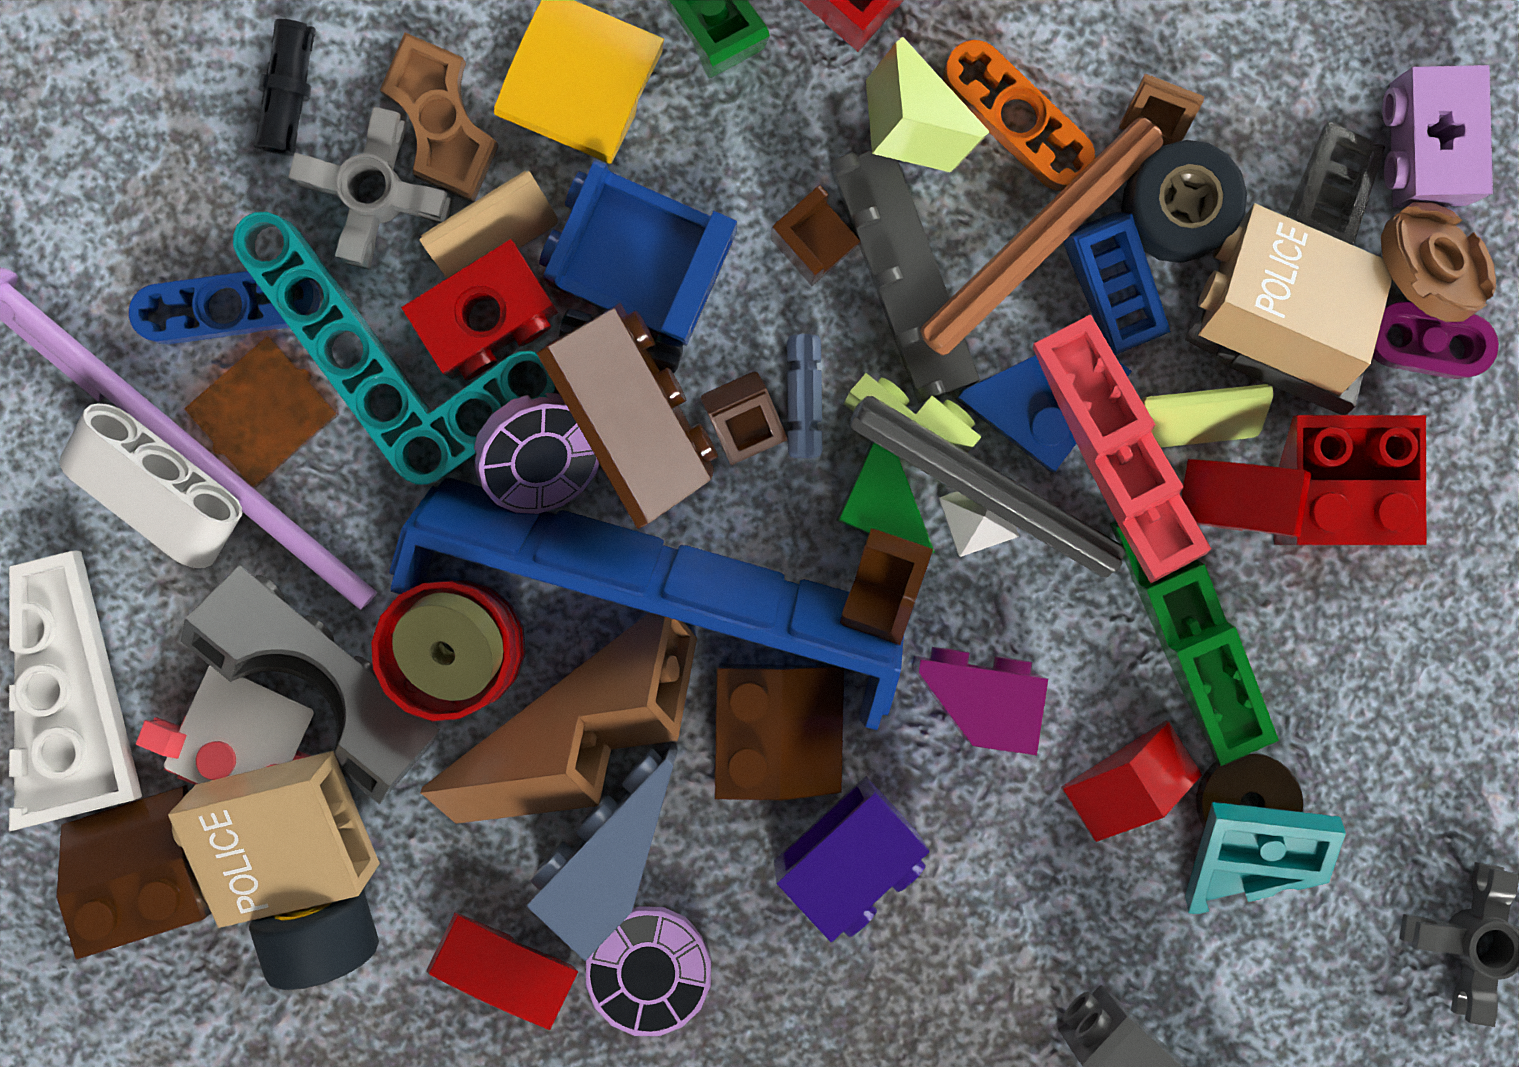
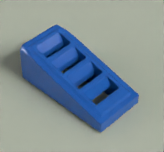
[1063,212,1171,355]

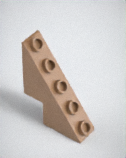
[420,612,697,824]

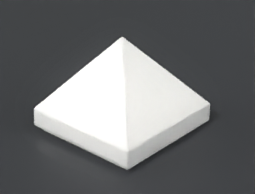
[939,492,1019,557]

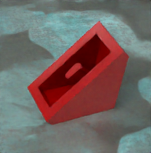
[1061,720,1202,842]

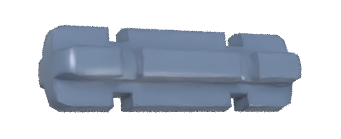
[787,334,823,459]

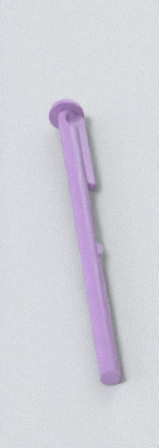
[0,267,377,610]

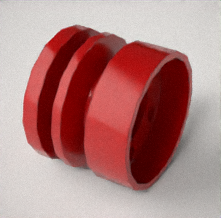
[371,580,526,721]

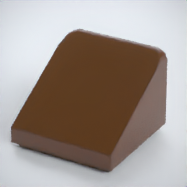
[700,372,788,465]

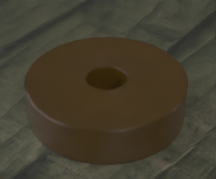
[1196,752,1303,828]

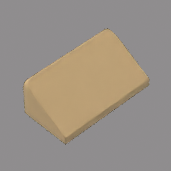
[419,171,558,278]

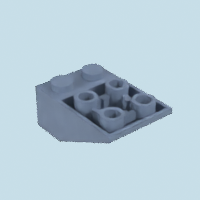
[527,745,678,961]

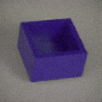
[774,776,930,943]

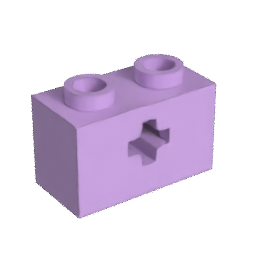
[1382,65,1493,207]

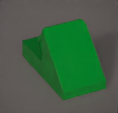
[666,0,770,79]

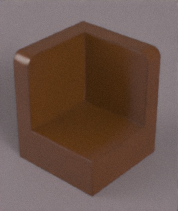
[771,185,860,286]
[840,528,933,645]

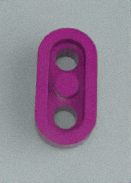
[1372,302,1499,379]

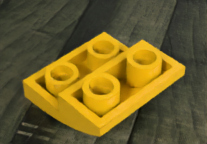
[494,0,664,164]

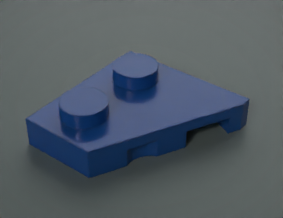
[956,355,1132,472]

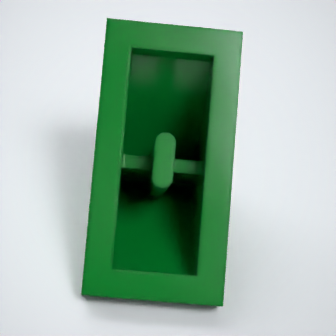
[836,441,935,553]

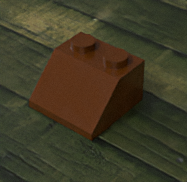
[715,663,844,801]
[56,785,212,960]

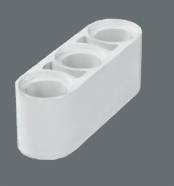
[59,403,242,568]

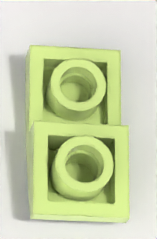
[844,373,981,453]

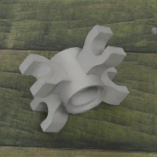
[288,106,453,270]

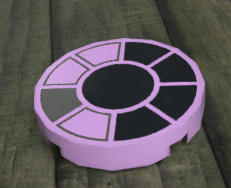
[474,393,599,514]
[586,906,711,1036]

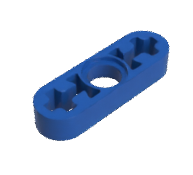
[129,271,320,345]

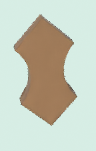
[380,32,499,203]

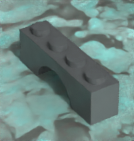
[181,565,440,804]

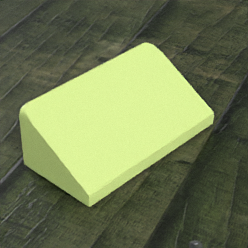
[1141,384,1273,448]

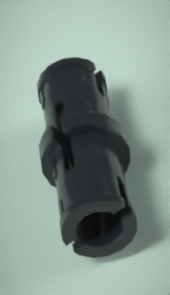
[253,19,316,156]

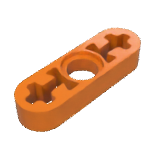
[943,40,1095,191]

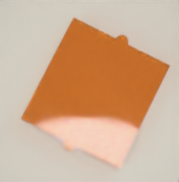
[184,336,339,487]

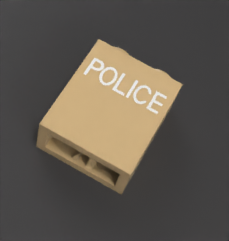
[1198,203,1392,396]
[168,751,380,928]

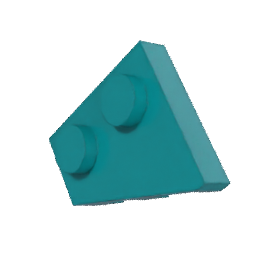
[1185,802,1346,914]

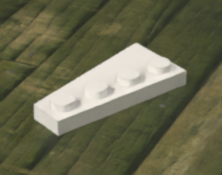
[9,551,143,832]

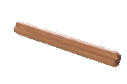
[920,117,1163,355]

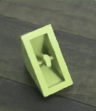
[866,37,989,172]

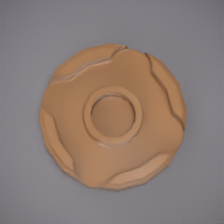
[1381,202,1496,322]

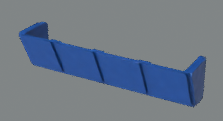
[389,478,904,730]

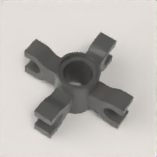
[1399,862,1519,1027]

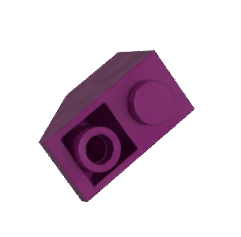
[912,647,1048,756]

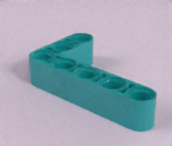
[233,212,557,485]

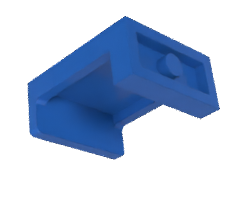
[539,159,737,346]

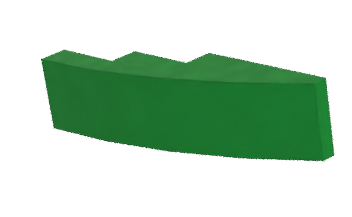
[1110,521,1279,766]

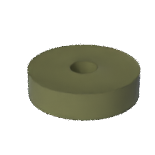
[392,593,504,701]

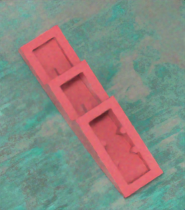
[1033,314,1211,583]

